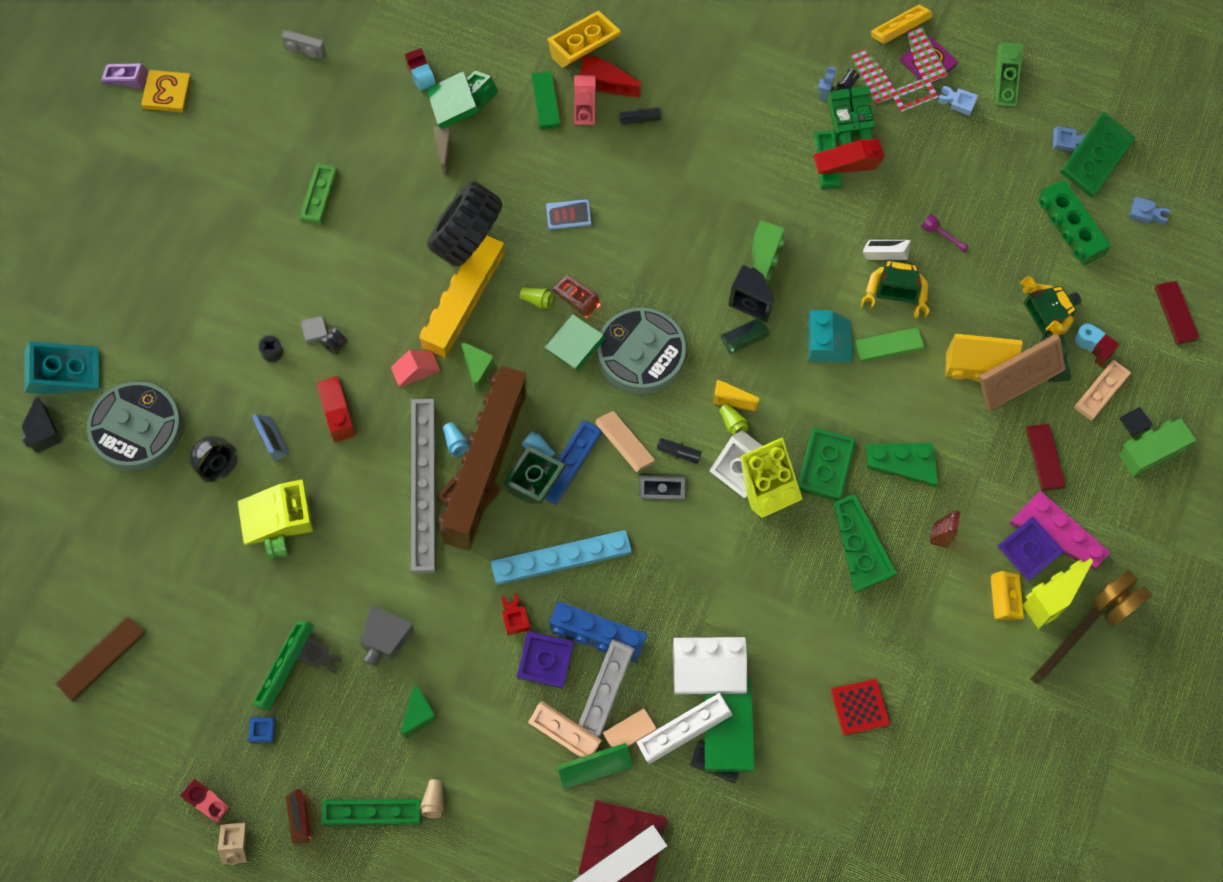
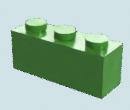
[1119,418,1196,477]

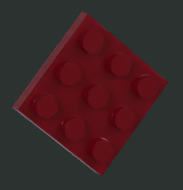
[578,800,667,882]

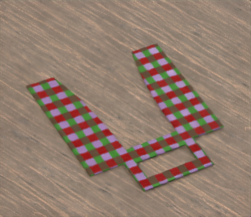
[850,26,948,112]

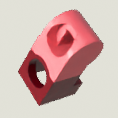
[180,778,230,823]

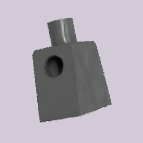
[360,605,414,667]

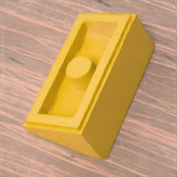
[991,571,1024,620]

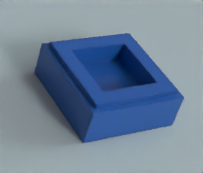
[248,717,276,743]

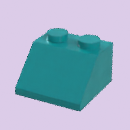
[807,310,853,362]

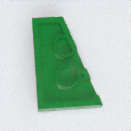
[865,443,938,488]

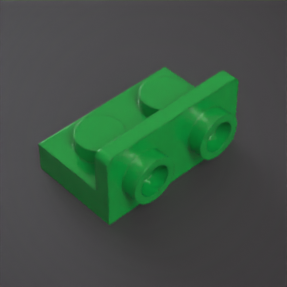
[467,71,498,118]

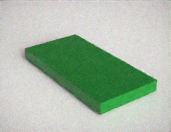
[1060,111,1136,198]
[703,678,754,773]

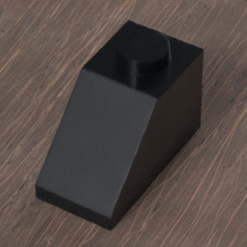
[21,397,62,454]

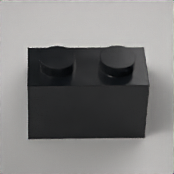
[728,265,774,323]

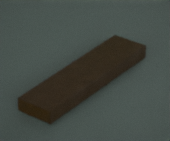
[1030,608,1101,685]

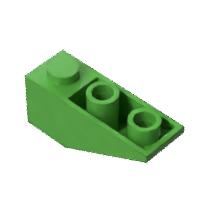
[995,42,1023,106]
[751,220,786,285]

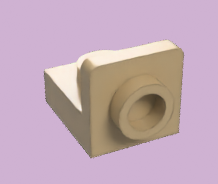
[218,823,247,865]

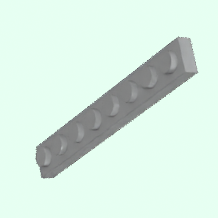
[411,399,435,574]

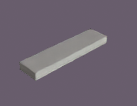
[578,639,635,738]

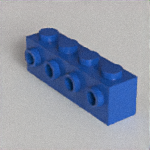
[549,601,647,663]

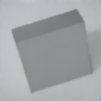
[301,316,327,344]

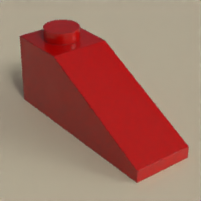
[580,56,641,98]
[813,138,885,174]
[316,376,355,443]

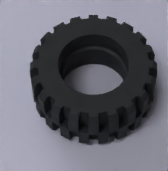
[427,181,503,267]

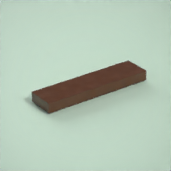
[55,616,146,702]

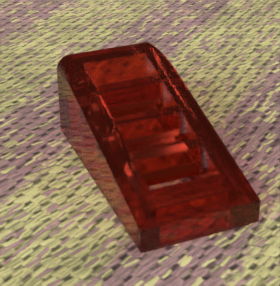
[553,274,601,318]
[930,511,960,548]

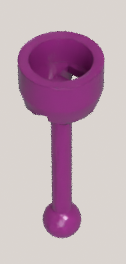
[921,213,968,252]

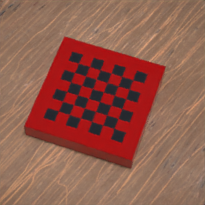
[830,678,890,736]

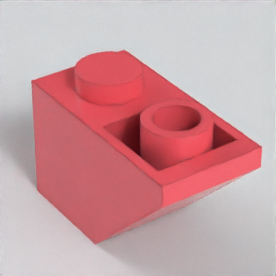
[574,75,595,125]

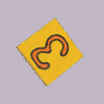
[141,70,191,113]

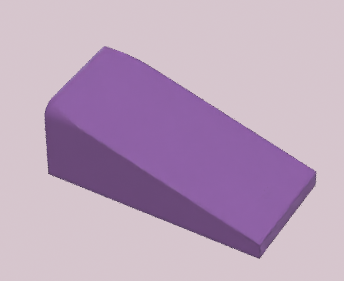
[101,64,149,89]

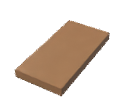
[979,334,1065,411]

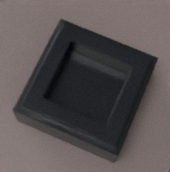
[1120,407,1153,437]

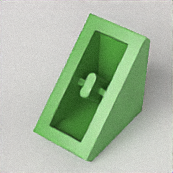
[462,343,494,392]

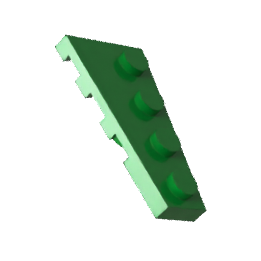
[833,494,897,594]

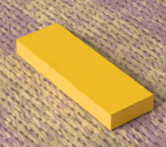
[871,5,932,44]

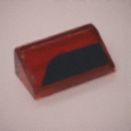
[286,789,311,845]

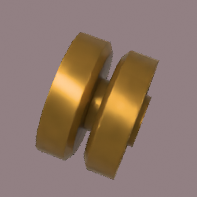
[1091,570,1153,628]

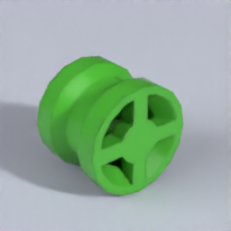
[265,535,289,562]

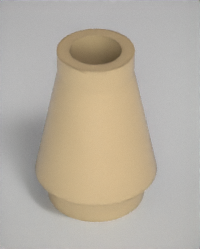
[420,779,444,818]

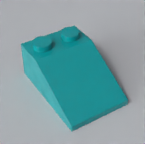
[24,341,99,395]

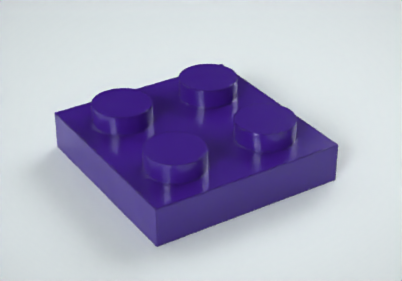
[997,516,1064,582]
[517,631,574,689]

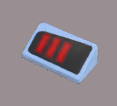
[546,199,591,230]

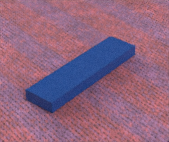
[545,420,602,506]

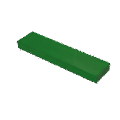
[252,620,315,711]
[321,799,422,826]

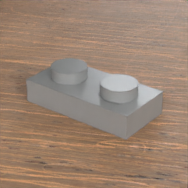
[282,30,326,59]

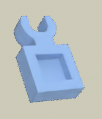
[938,86,978,116]

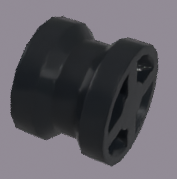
[320,327,348,355]
[258,335,284,363]

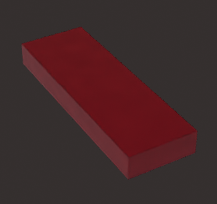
[1154,281,1200,345]
[1025,424,1065,491]

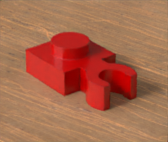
[501,593,530,636]

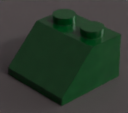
[503,446,566,504]

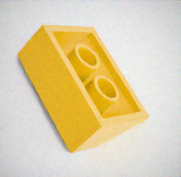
[547,10,621,68]
[945,334,1022,382]

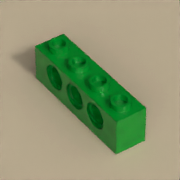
[1038,179,1111,266]

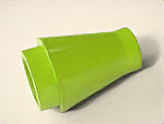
[520,287,554,310]
[719,404,749,435]

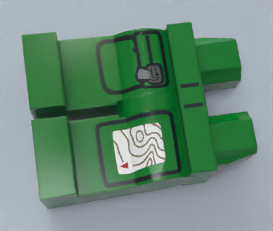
[826,86,876,146]

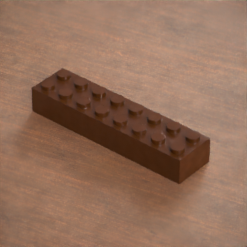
[438,366,527,551]

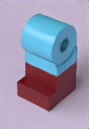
[404,48,436,91]
[1075,324,1120,367]

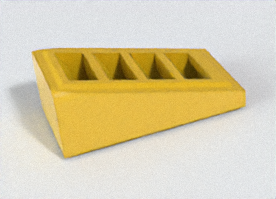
[713,380,759,411]

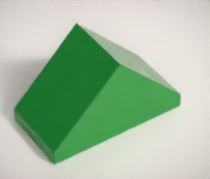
[400,685,437,738]

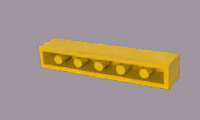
[419,235,505,358]

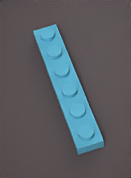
[491,530,631,585]

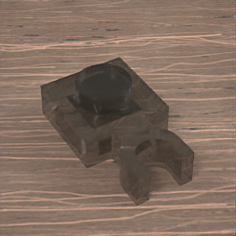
[297,637,343,674]

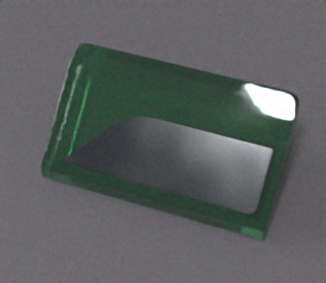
[719,318,769,354]

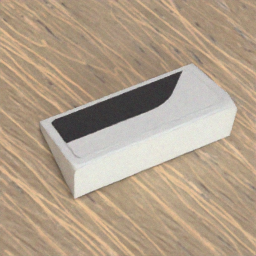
[863,240,911,260]

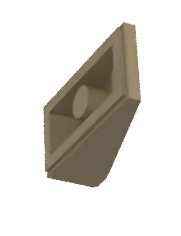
[434,127,452,175]

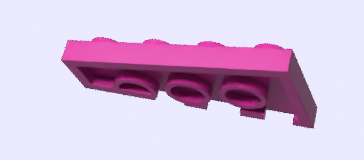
[1009,491,1111,571]

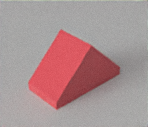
[391,350,441,388]

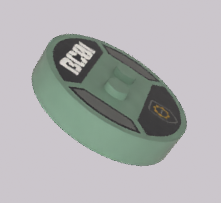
[597,307,686,395]
[87,382,183,472]

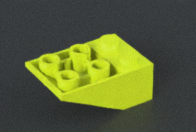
[741,438,803,518]
[238,479,313,545]
[1023,558,1093,629]

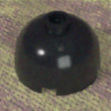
[190,436,238,483]

